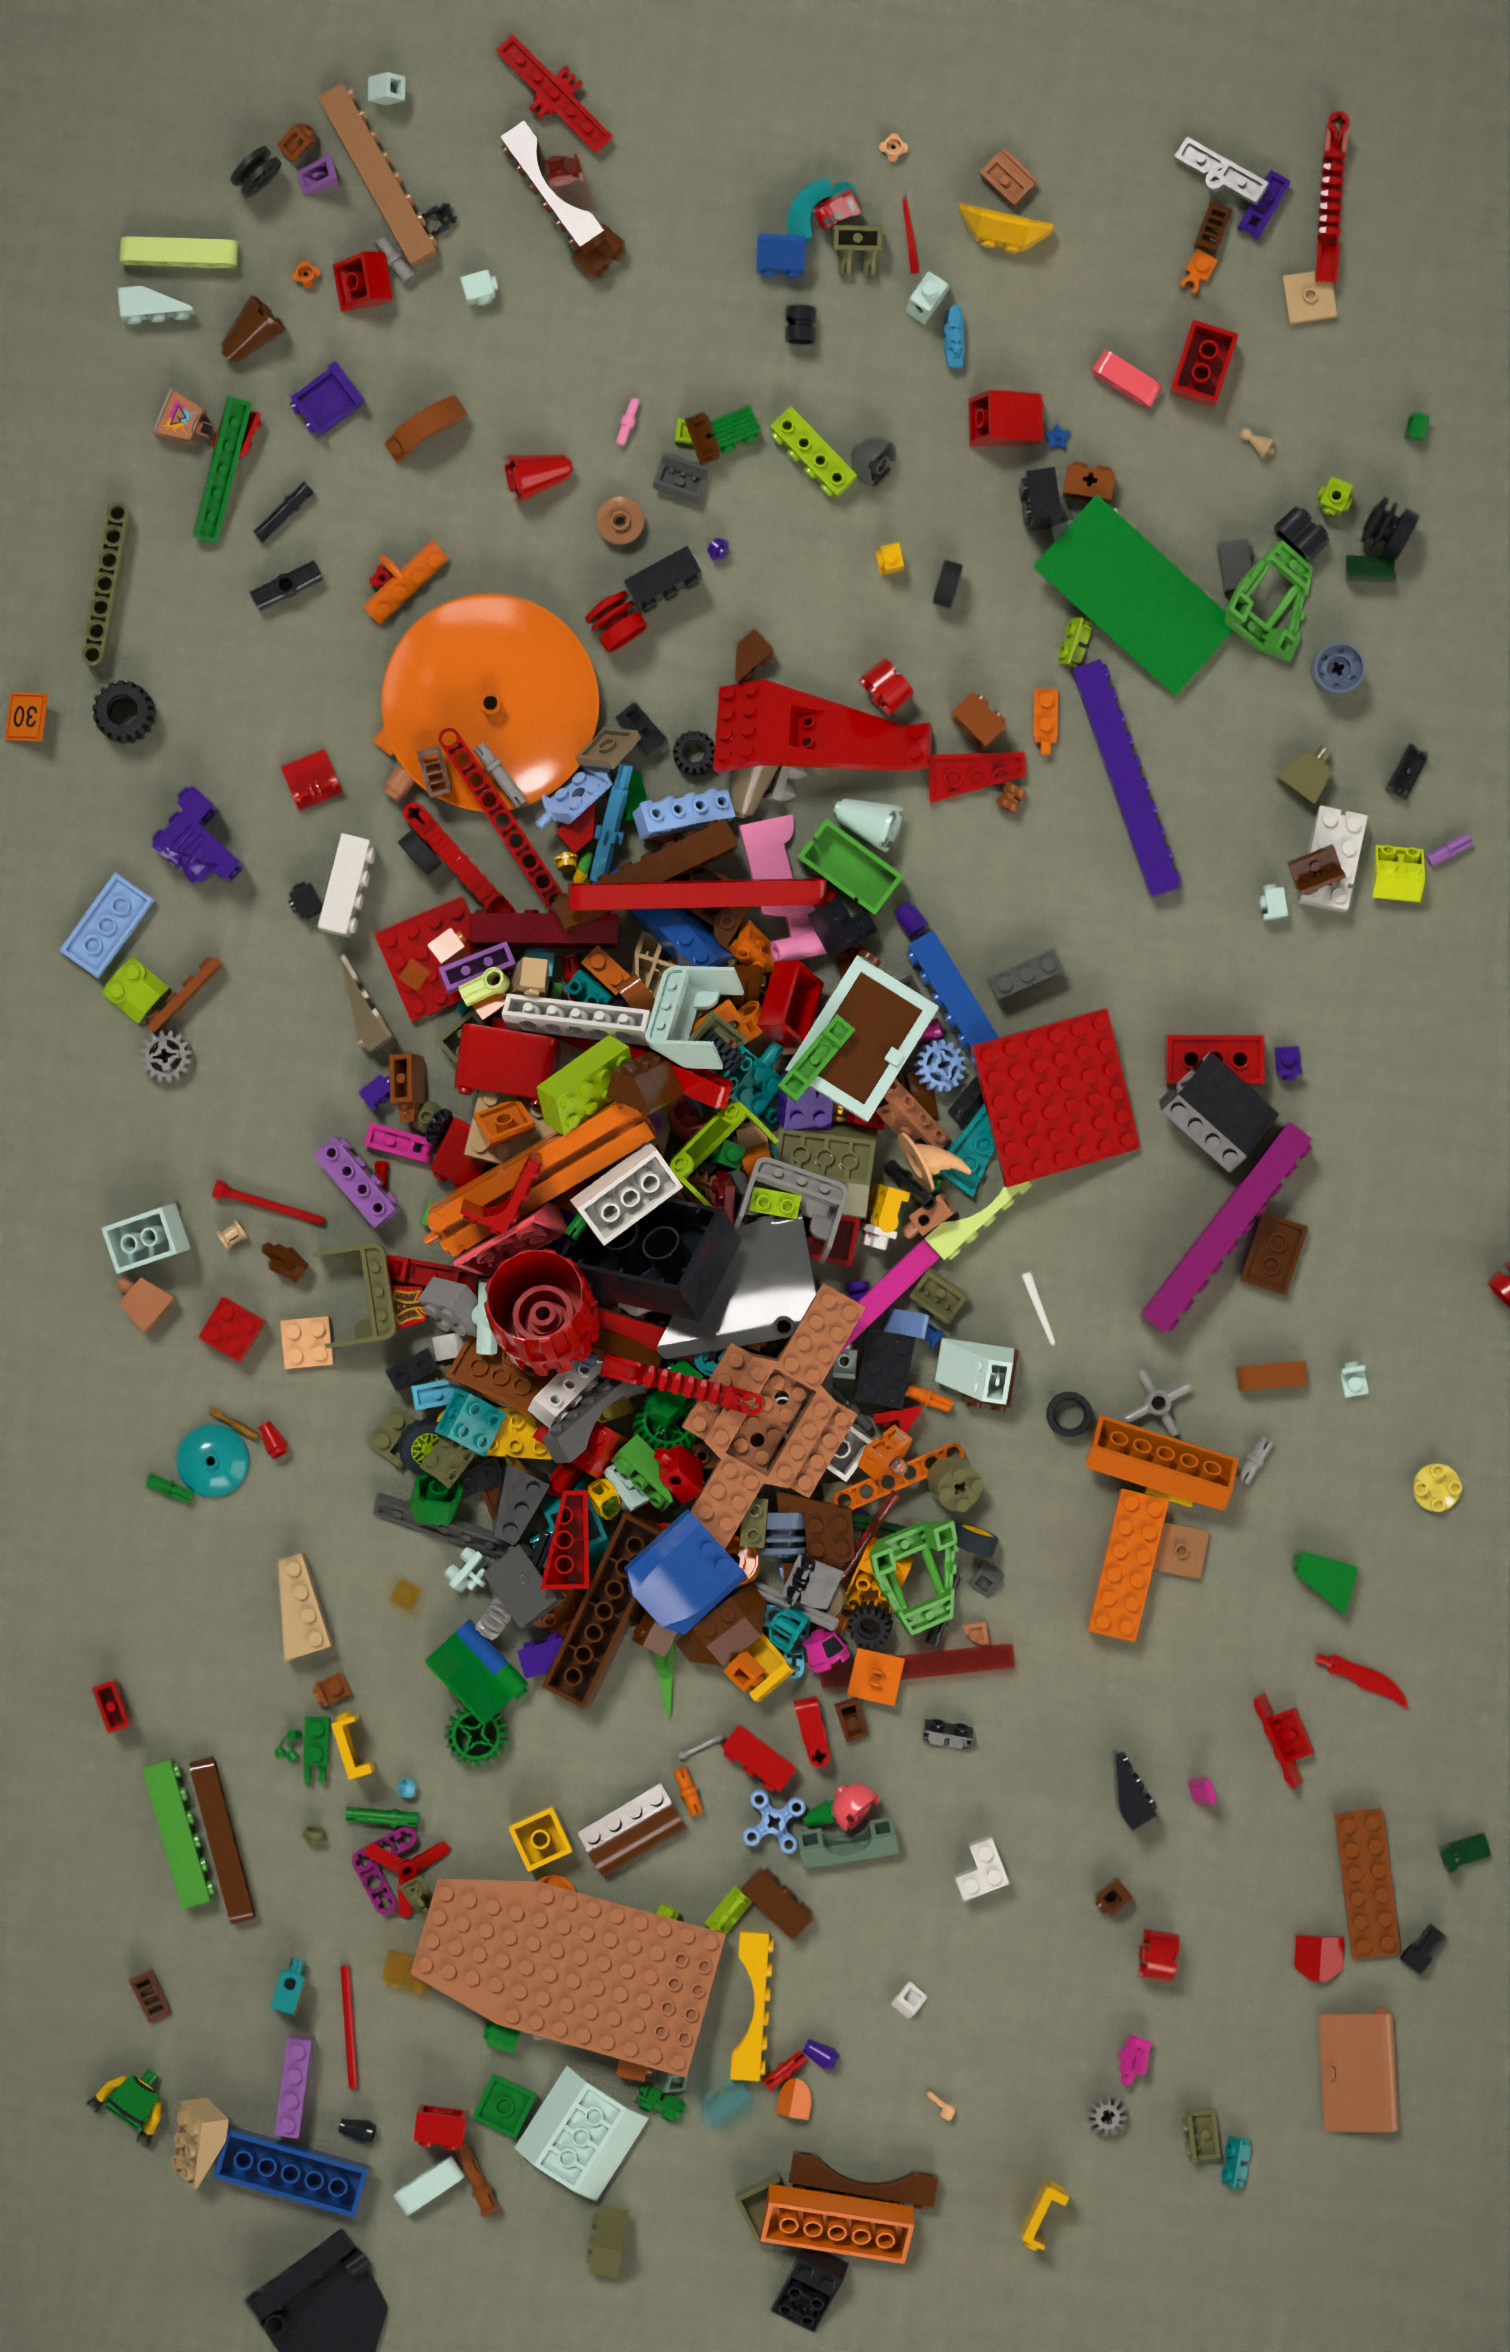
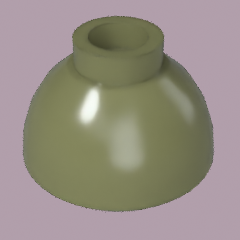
[412,1101,442,1134]

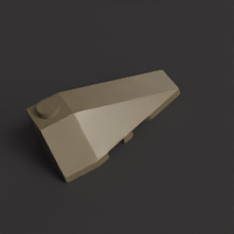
[340,954,396,1053]

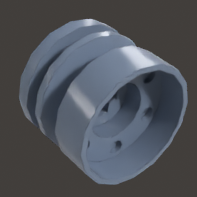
[1310,642,1366,695]
[757,1511,807,1558]

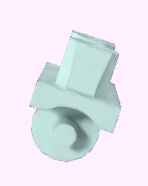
[444,1547,490,1593]

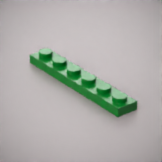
[192,395,252,543]

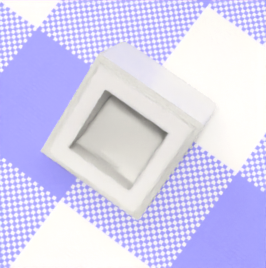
[891,1981,928,2019]

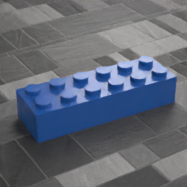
[905,930,999,1069]
[213,2126,370,2218]

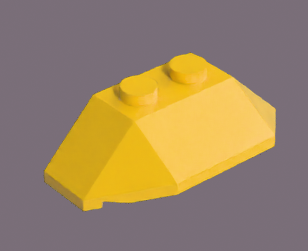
[958,203,1054,254]

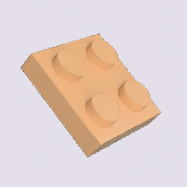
[280,1316,334,1369]

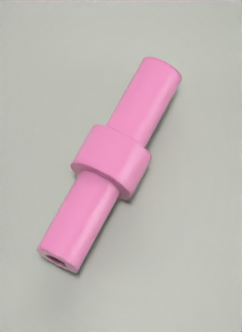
[615,398,640,446]

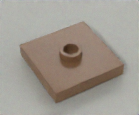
[1153,1522,1210,1579]

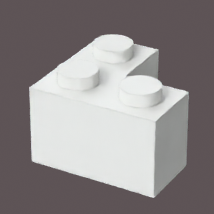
[954,1835,1009,1901]

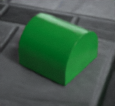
[1404,412,1430,442]

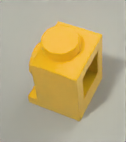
[875,542,904,575]

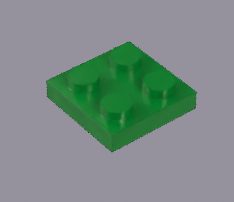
[472,2073,537,2139]

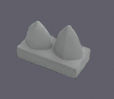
[763,766,808,801]

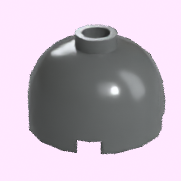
[851,437,896,487]

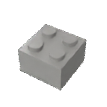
[418,1277,478,1337]

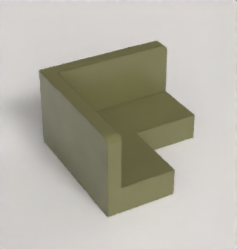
[735,2172,785,2242]

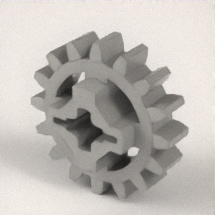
[139,1030,193,1083]

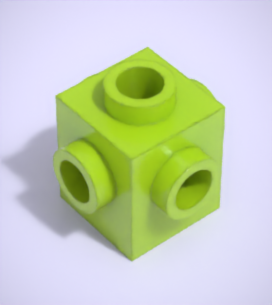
[1316,476,1354,517]

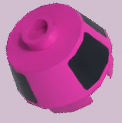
[802,1629,850,1673]

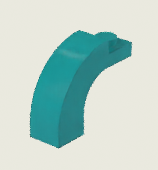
[787,178,855,244]

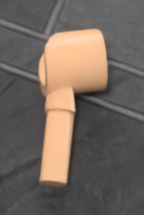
[927,2091,955,2121]

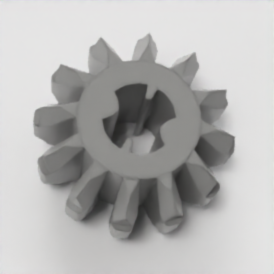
[475,1597,512,1640]
[1086,2094,1128,2137]

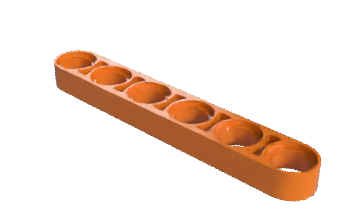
[832,1443,965,1510]

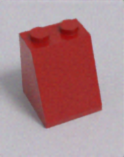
[968,390,1044,447]
[430,1117,489,1189]

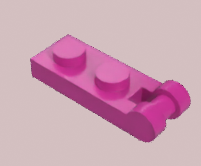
[364,1122,435,1164]

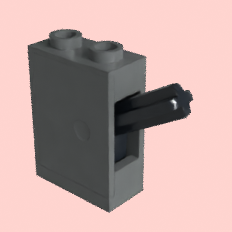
[482,1531,566,1629]

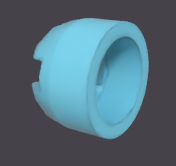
[397,1777,418,1798]

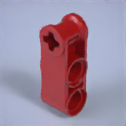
[793,1695,830,1768]

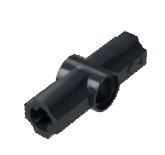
[249,560,324,611]

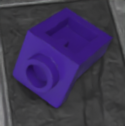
[1274,1046,1303,1081]

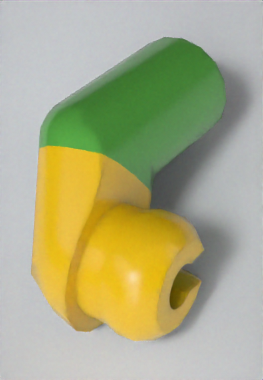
[573,851,593,883]

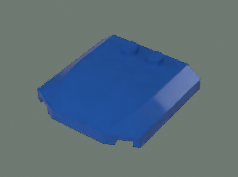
[624,1509,747,1634]

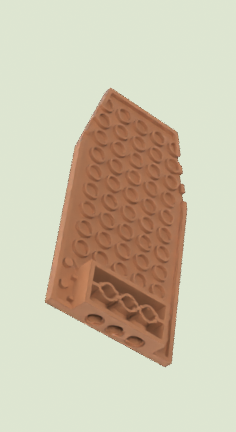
[410,1879,726,2078]

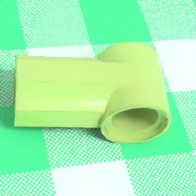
[458,967,510,1007]

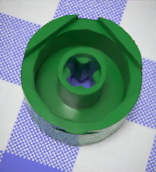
[409,1472,462,1526]

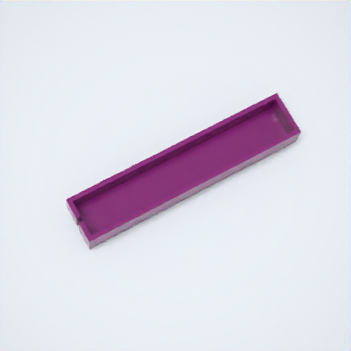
[1138,1121,1313,1333]

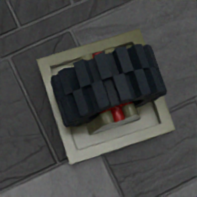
[688,1010,749,1075]

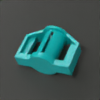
[768,1606,810,1654]

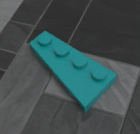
[940,1104,995,1198]

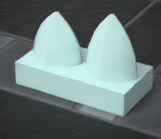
[603,1464,650,1511]

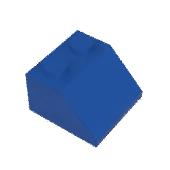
[756,233,806,279]

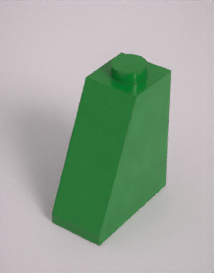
[1291,1550,1359,1614]

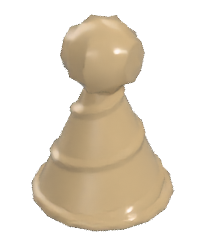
[1239,428,1275,458]

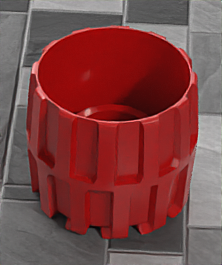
[484,1248,600,1376]

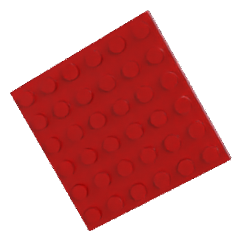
[970,1008,1141,1187]

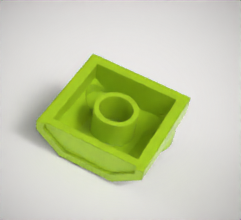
[101,956,170,1025]

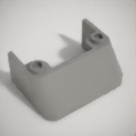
[733,1157,848,1264]

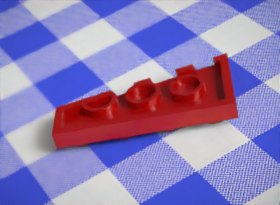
[928,752,1026,803]

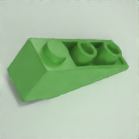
[611,1434,673,1512]

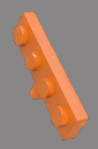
[362,540,449,625]

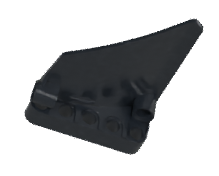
[243,2228,388,2352]

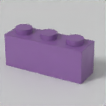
[438,941,516,995]

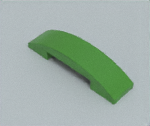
[777,1014,856,1102]

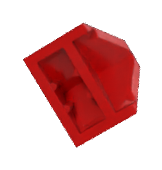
[1294,1934,1344,1982]

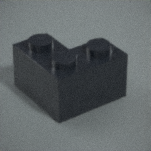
[807,897,878,957]

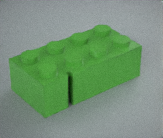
[797,819,904,917]

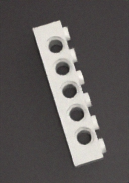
[502,993,651,1046]

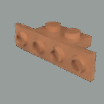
[875,1078,950,1149]

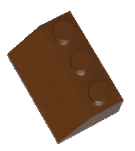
[606,1052,684,1115]

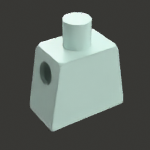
[905,271,950,325]

